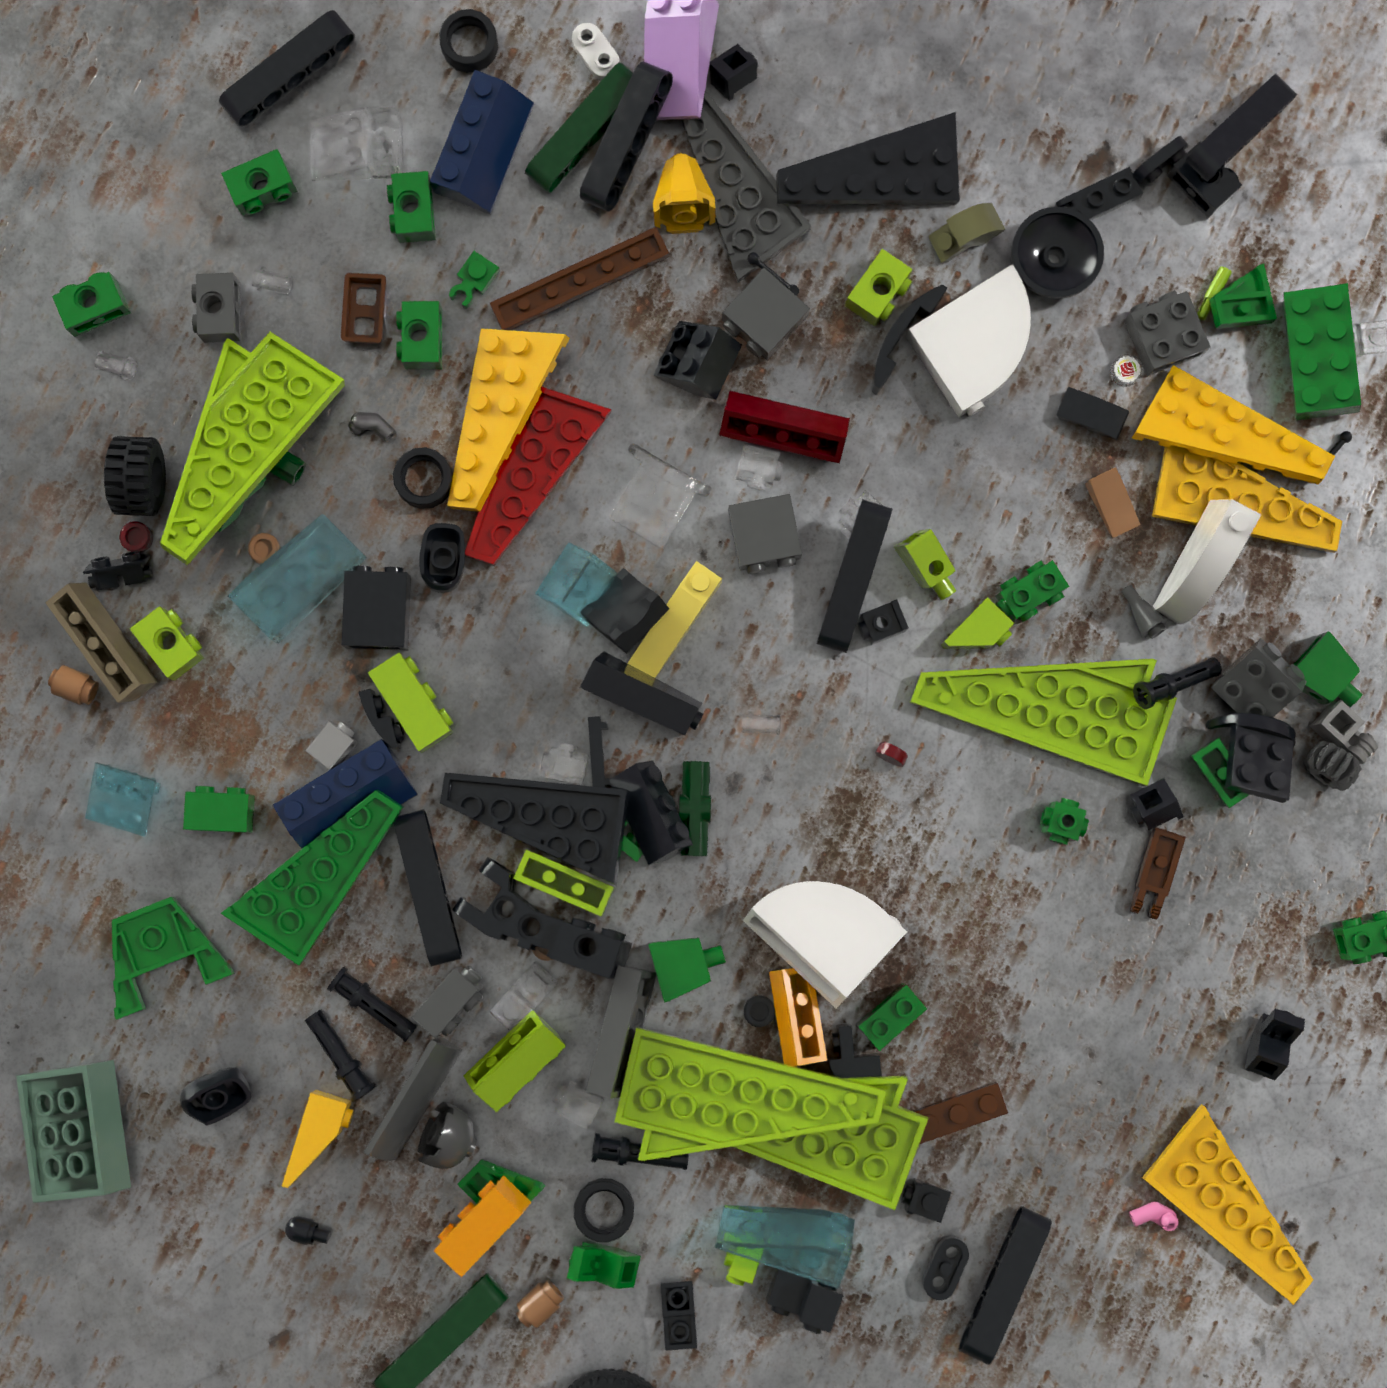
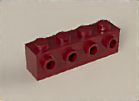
[719,391,850,464]

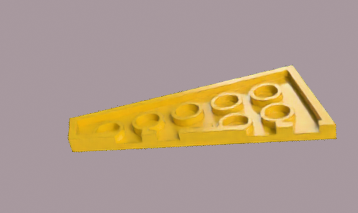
[1132,365,1335,485]
[1152,445,1342,553]
[1142,1104,1313,1305]

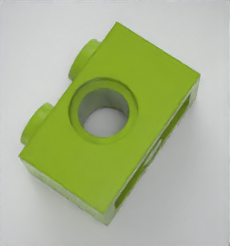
[845,249,913,326]
[130,606,204,681]

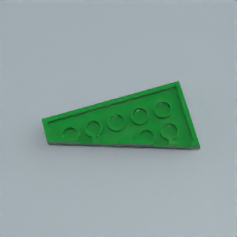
[221,790,404,965]

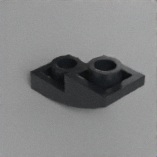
[1056,387,1129,440]
[358,689,404,750]
[661,1281,697,1351]

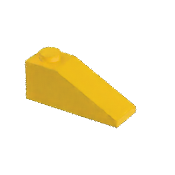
[282,1090,354,1188]

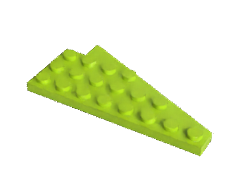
[160,332,345,565]
[910,659,1177,787]
[614,1027,887,1161]
[732,1076,928,1210]

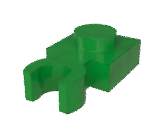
[449,251,500,309]

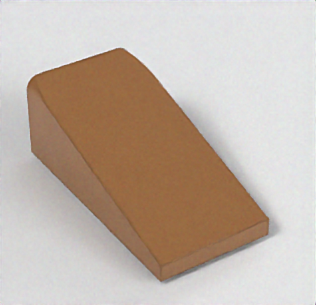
[1085,467,1140,539]

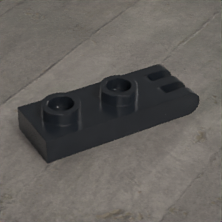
[1055,167,1143,221]

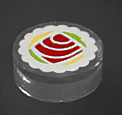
[1110,354,1143,387]

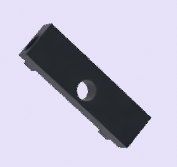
[588,716,611,788]

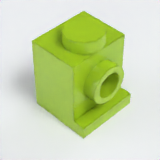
[723,1231,764,1286]

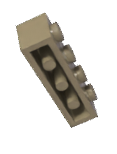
[45,583,158,703]

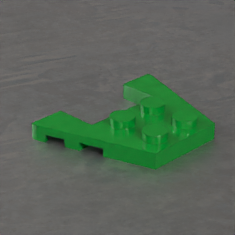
[112,897,235,1020]

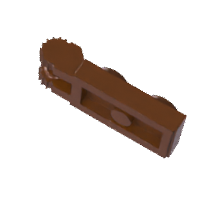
[1130,827,1186,920]

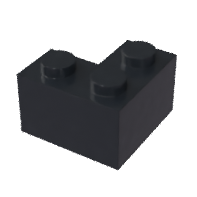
[766,1261,844,1334]

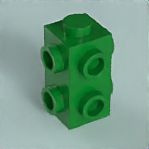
[996,560,1069,623]
[1333,910,1387,965]

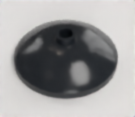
[1011,207,1104,299]

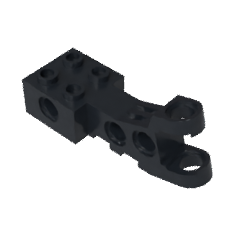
[452,857,632,979]

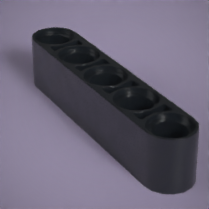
[219,10,355,127]
[580,61,673,211]
[1185,73,1298,182]
[817,499,893,653]
[394,809,462,967]
[959,1206,1052,1365]

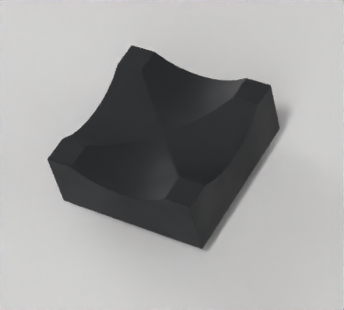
[580,568,670,654]

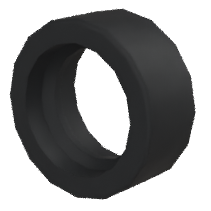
[439,9,498,73]
[393,447,453,509]
[574,1178,634,1242]

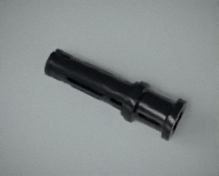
[1133,657,1222,709]
[327,966,418,1042]
[304,1009,377,1102]
[591,1133,689,1170]

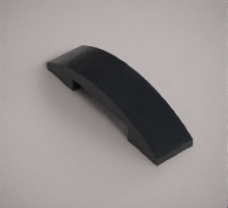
[872,285,947,395]

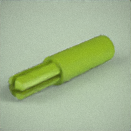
[1197,266,1232,320]

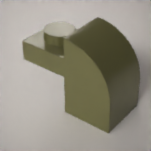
[928,203,1006,263]

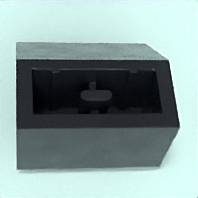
[653,321,742,400]

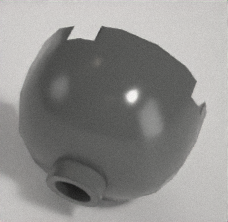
[418,1102,476,1169]

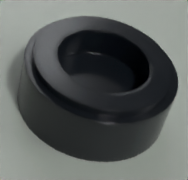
[743,995,775,1027]

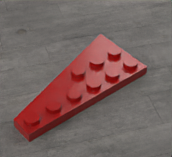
[465,387,612,566]

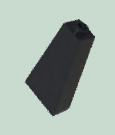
[580,651,704,735]

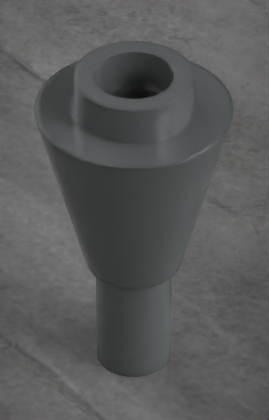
[1121,584,1168,639]

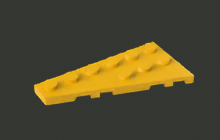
[447,329,570,512]

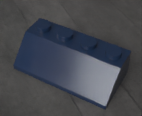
[430,70,534,214]
[273,739,418,849]

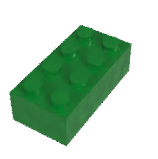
[1283,283,1361,421]

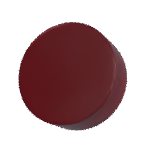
[119,521,153,553]
[875,742,908,767]

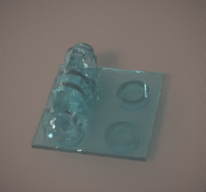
[85,762,161,837]

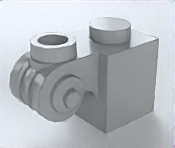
[1310,700,1378,764]

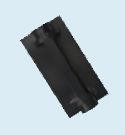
[83,551,153,591]

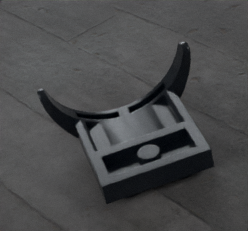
[1206,713,1296,803]

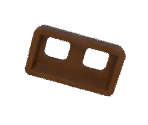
[341,273,386,344]

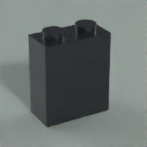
[341,566,411,650]

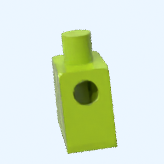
[894,529,956,600]

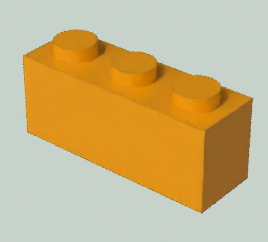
[769,968,827,1066]
[433,1175,531,1277]

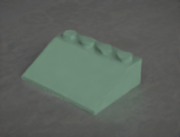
[16,1060,131,1203]

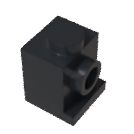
[709,44,758,101]
[857,599,909,645]
[1130,778,1184,831]

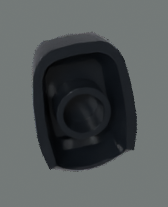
[419,523,465,593]
[180,1067,251,1126]

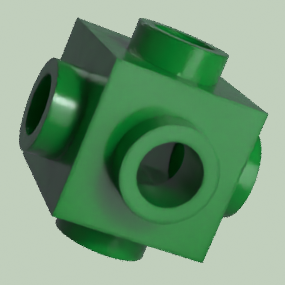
[1040,798,1089,845]

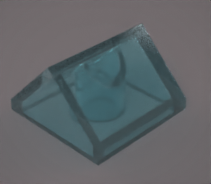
[535,542,618,627]

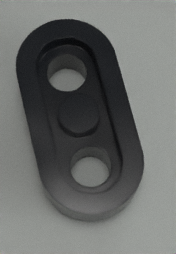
[1133,135,1189,184]
[922,1236,969,1300]

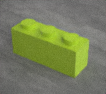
[368,652,454,753]
[513,849,615,916]
[463,1010,566,1113]

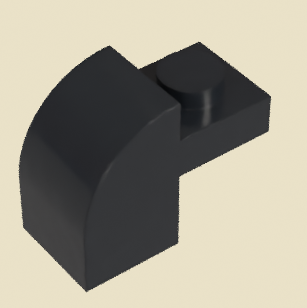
[1245,1008,1305,1080]
[827,1024,882,1078]

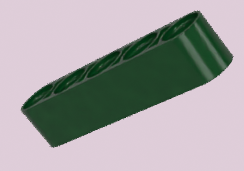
[525,62,633,193]
[372,1272,509,1388]

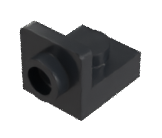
[901,1178,951,1223]

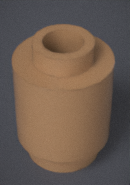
[48,665,99,705]
[516,1279,564,1328]

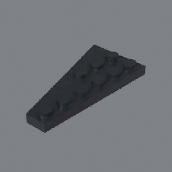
[776,112,960,204]
[440,773,630,886]

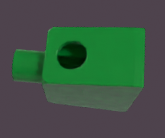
[1293,631,1363,707]
[648,937,726,1003]

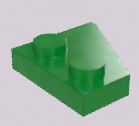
[1209,264,1277,329]
[457,1159,545,1204]

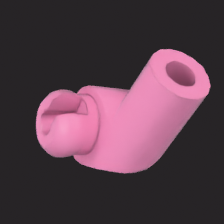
[1129,1202,1179,1231]

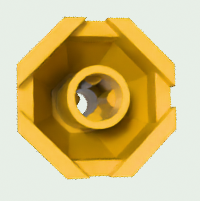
[653,153,716,234]

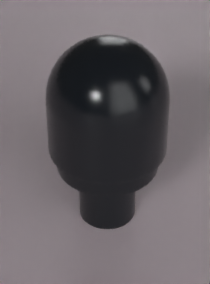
[285,1216,331,1245]

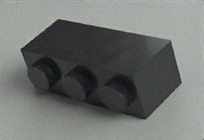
[609,760,693,865]

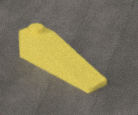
[628,561,722,678]

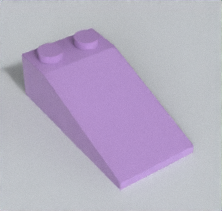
[644,0,719,120]

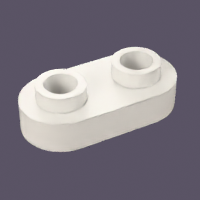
[572,23,620,80]

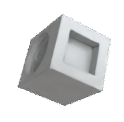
[306,721,359,770]

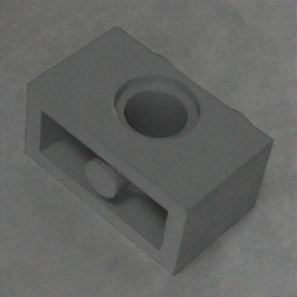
[191,272,241,342]

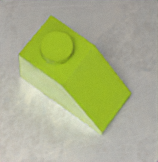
[941,597,1014,649]

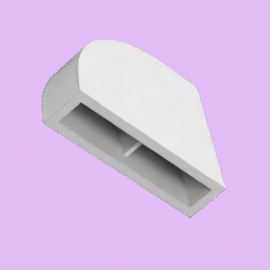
[906,264,1031,417]
[1153,500,1261,624]
[743,881,907,1008]

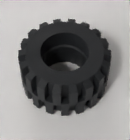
[104,436,166,516]

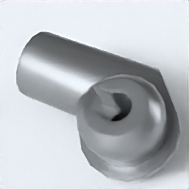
[348,412,396,442]

